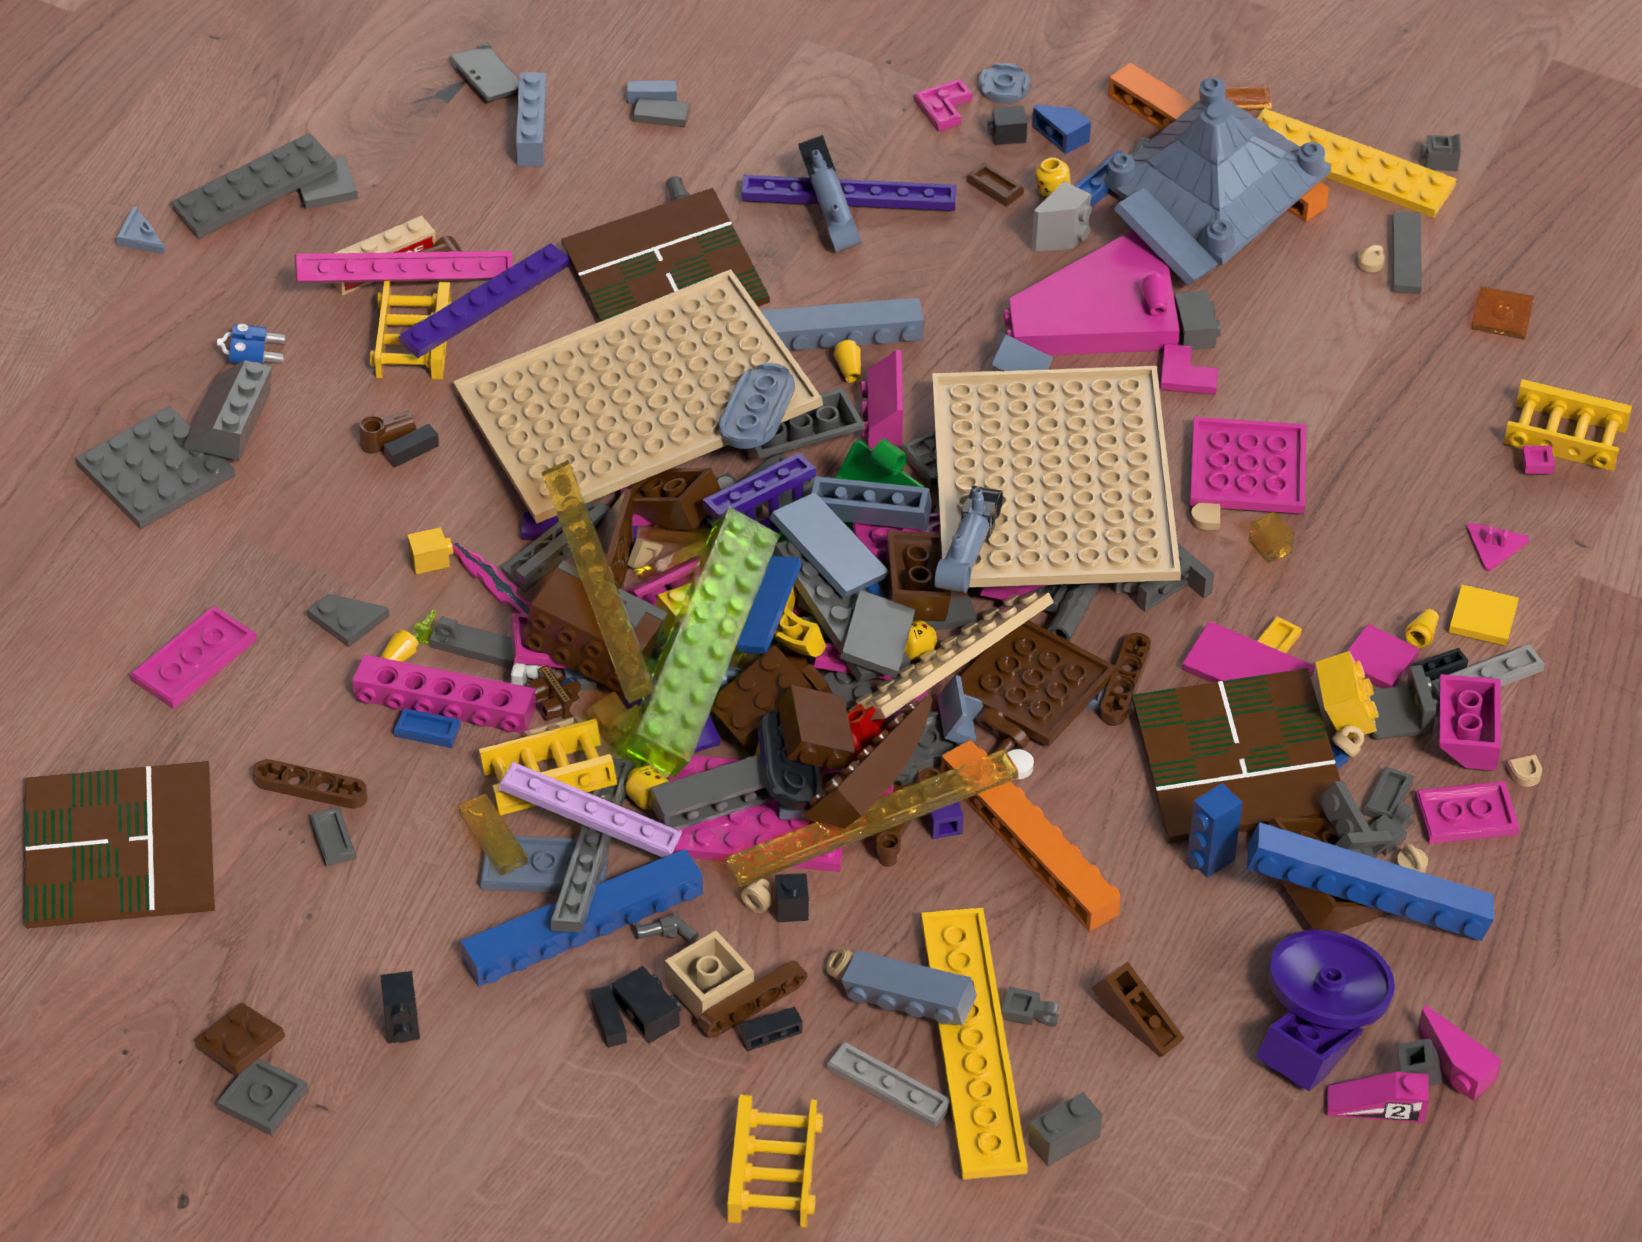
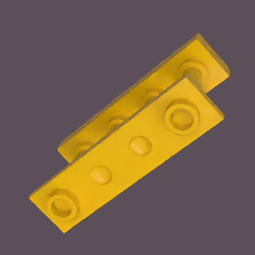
[370,281,452,379]
[1504,379,1632,471]
[479,718,617,816]
[728,1095,823,1228]

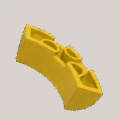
[755,568,826,657]

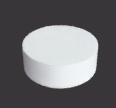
[1003,749,1034,779]

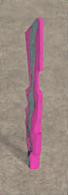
[452,542,531,615]

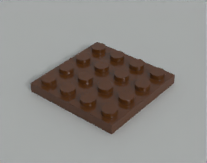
[960,620,1117,747]

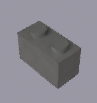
[1174,290,1221,350]
[1029,1092,1102,1166]

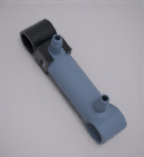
[798,135,862,252]
[935,485,1003,593]

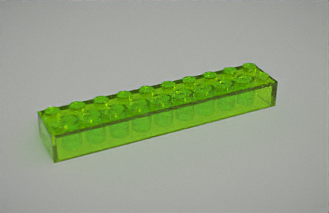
[623,506,780,777]

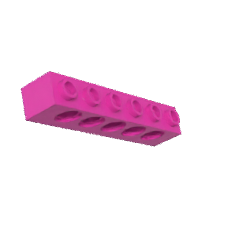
[353,654,536,733]

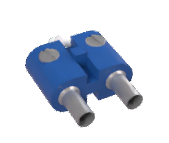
[217,324,285,364]

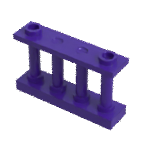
[703,453,816,567]

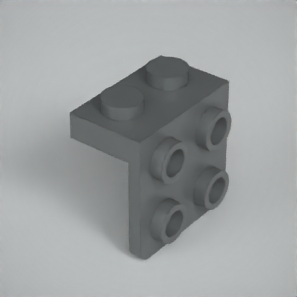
[1370,665,1439,739]

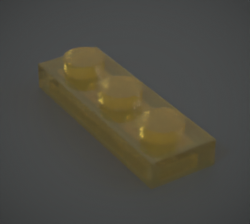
[458,794,528,876]

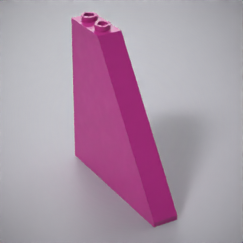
[1004,230,1180,355]

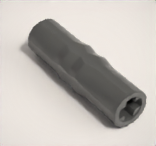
[1047,583,1101,641]

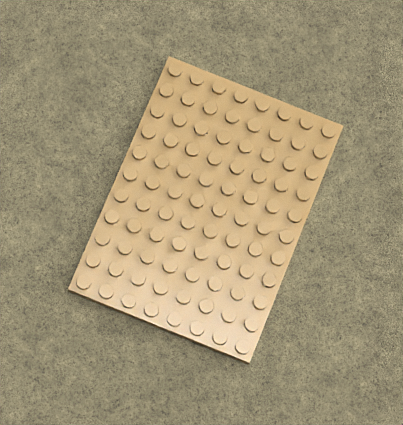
[453,269,823,523]
[932,366,1181,587]

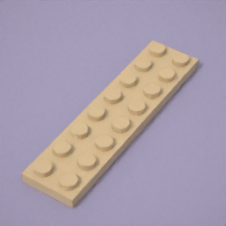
[848,591,1054,720]

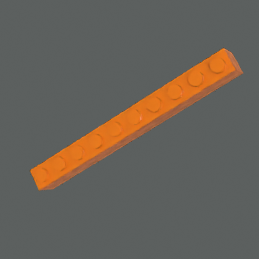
[1108,62,1329,222]

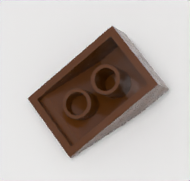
[616,468,721,531]
[886,530,951,621]

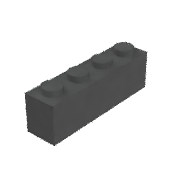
[651,755,775,830]

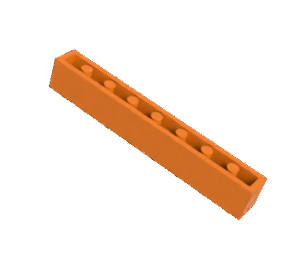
[941,740,1121,932]

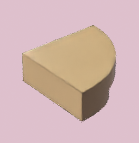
[627,538,663,568]

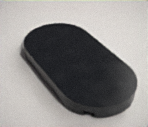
[758,709,822,810]

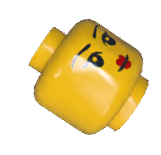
[1035,158,1071,197]
[905,620,937,661]
[625,765,669,810]

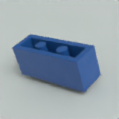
[1187,783,1243,878]

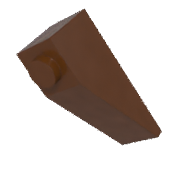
[1091,962,1185,1058]

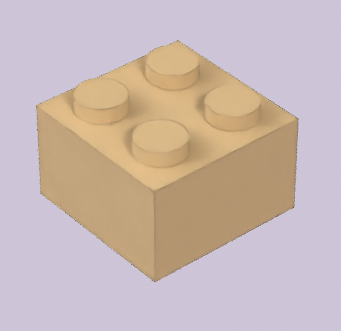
[665,930,754,1020]

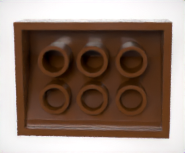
[583,489,634,590]
[1269,817,1392,932]

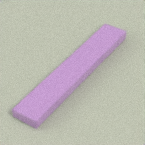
[499,762,682,858]

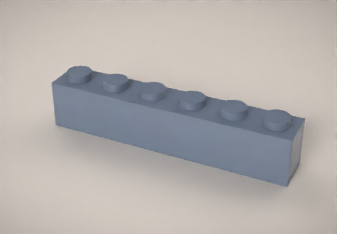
[760,298,924,351]

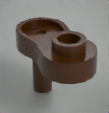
[975,707,1030,767]

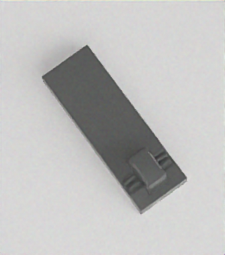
[429,616,514,669]

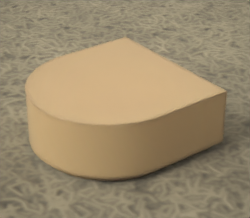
[1191,503,1220,531]
[1506,754,1542,787]

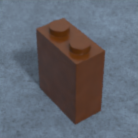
[777,685,855,771]

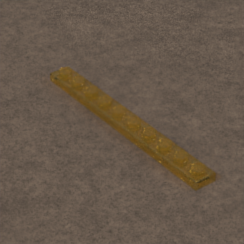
[541,460,657,703]
[726,749,1018,887]

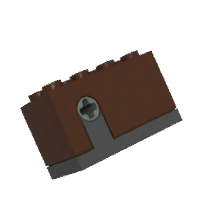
[521,560,668,695]

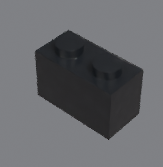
[612,966,681,1044]
[380,971,420,1043]

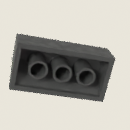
[184,360,272,460]
[743,387,865,460]

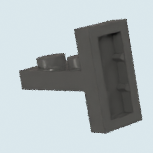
[1137,542,1214,612]
[1317,781,1394,858]

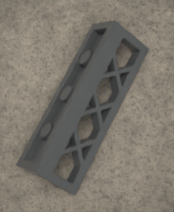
[501,502,609,592]

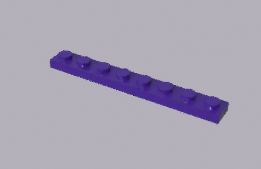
[742,175,956,211]
[398,243,570,358]

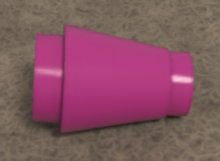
[1141,274,1169,316]

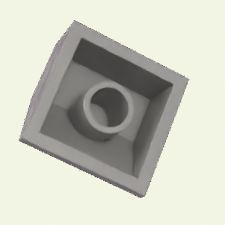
[1031,181,1092,252]

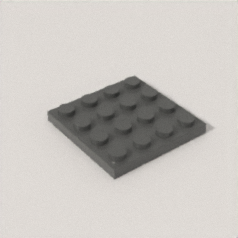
[76,406,235,529]

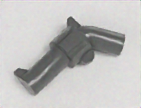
[635,912,699,943]

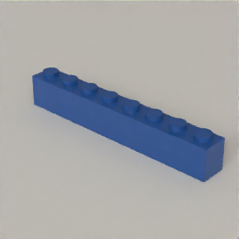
[1247,822,1494,941]
[461,849,703,987]

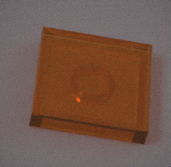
[1471,286,1534,340]
[635,539,707,580]

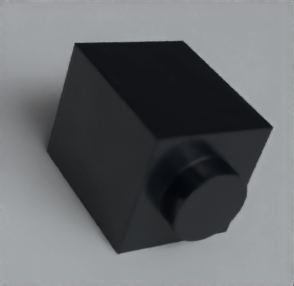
[987,106,1028,145]
[776,873,809,922]

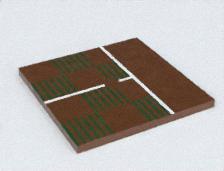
[562,188,770,322]
[1132,668,1341,843]
[25,761,215,928]

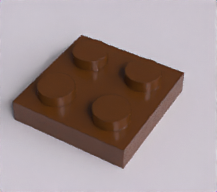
[194,1002,285,1075]

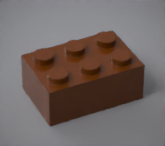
[707,645,814,756]

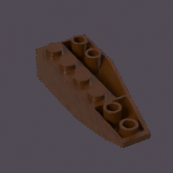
[803,695,932,829]

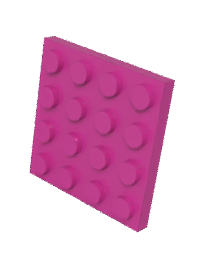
[1190,417,1306,514]

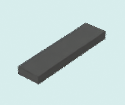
[1393,211,1422,294]

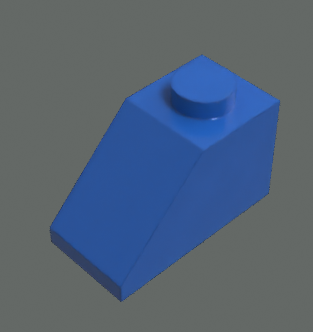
[1032,105,1091,155]

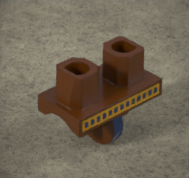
[528,665,581,721]

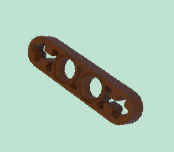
[1100,632,1151,726]
[253,759,368,809]
[698,961,807,1038]

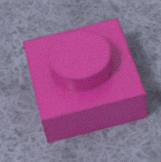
[1522,446,1555,474]

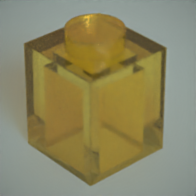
[1249,511,1295,563]

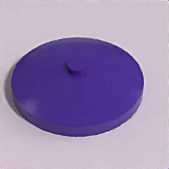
[1268,930,1395,1029]

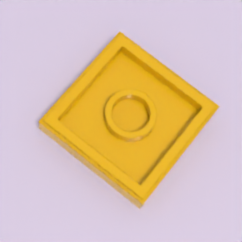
[1449,585,1519,646]

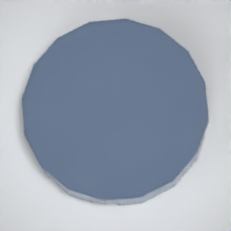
[979,63,1030,104]

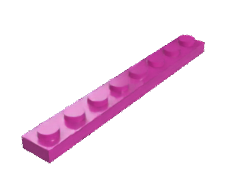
[294,251,513,283]

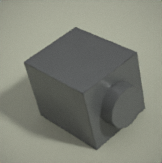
[1398,1038,1442,1086]

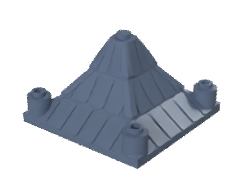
[1104,77,1331,266]

